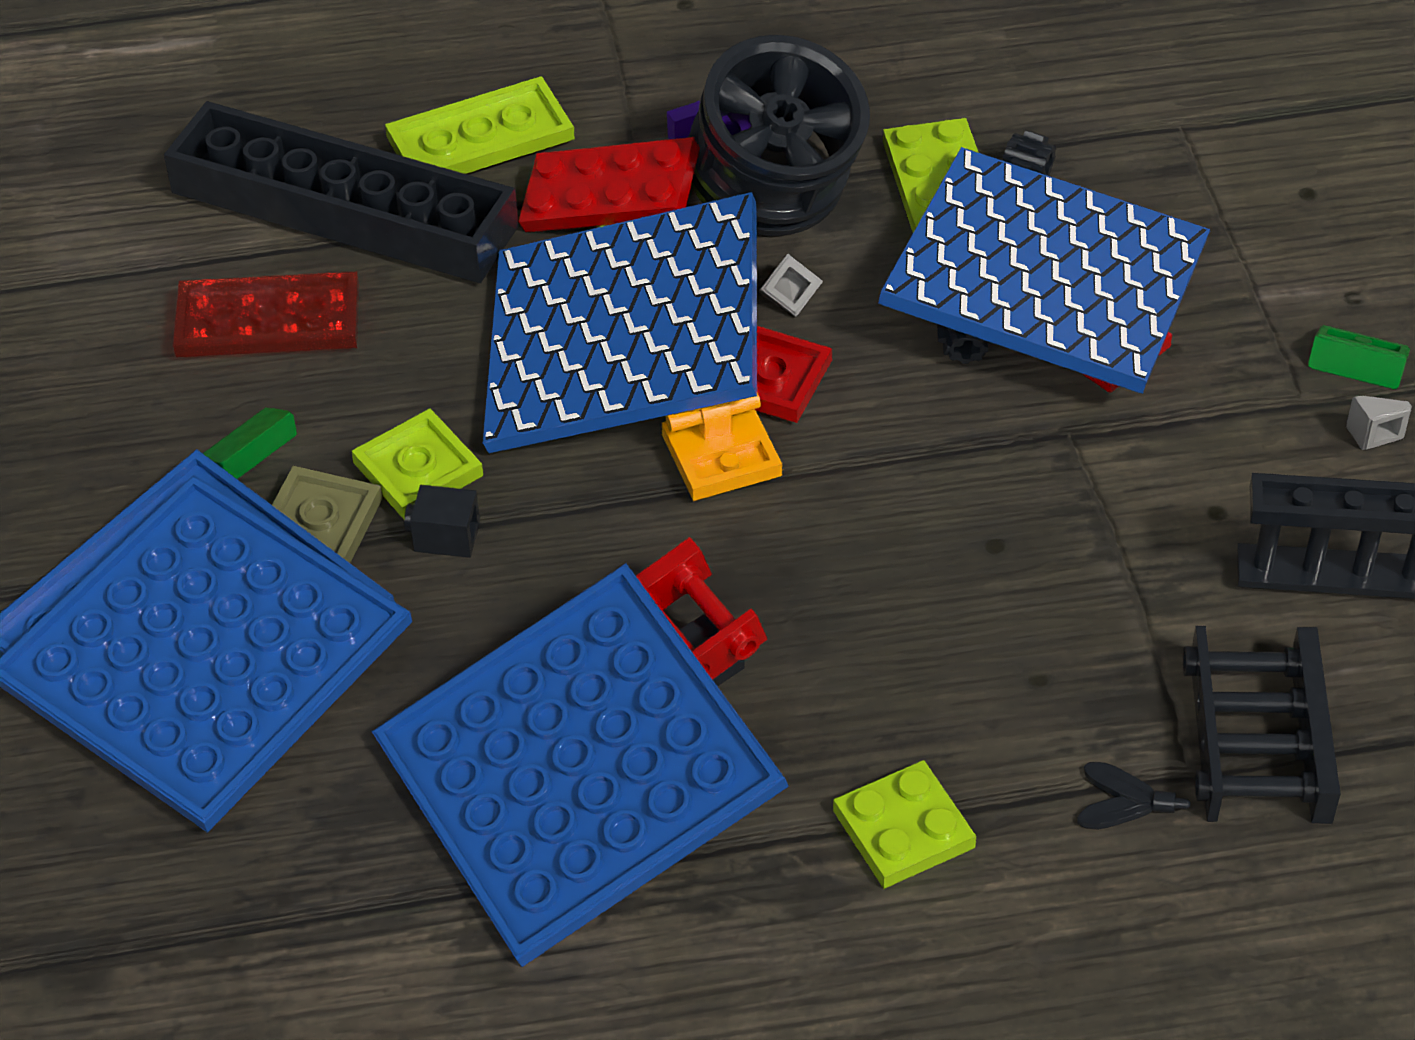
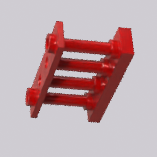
[636,537,768,680]

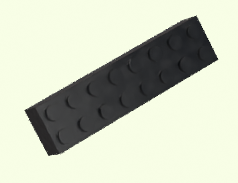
[164,101,519,284]

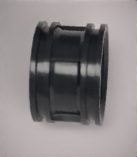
[688,35,870,236]

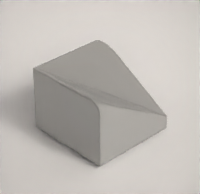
[758,254,823,317]
[1346,396,1412,450]

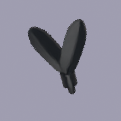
[1077,762,1191,829]

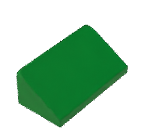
[1308,325,1410,389]
[203,407,297,479]

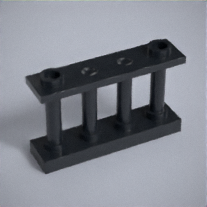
[1237,473,1415,599]
[1183,626,1341,824]

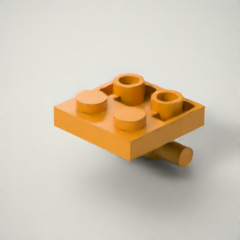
[662,393,782,501]

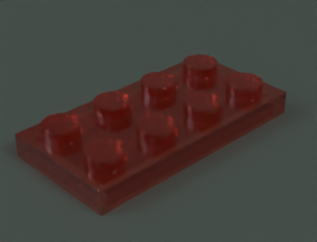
[173,271,359,358]

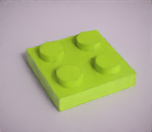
[351,408,483,520]
[833,760,976,889]

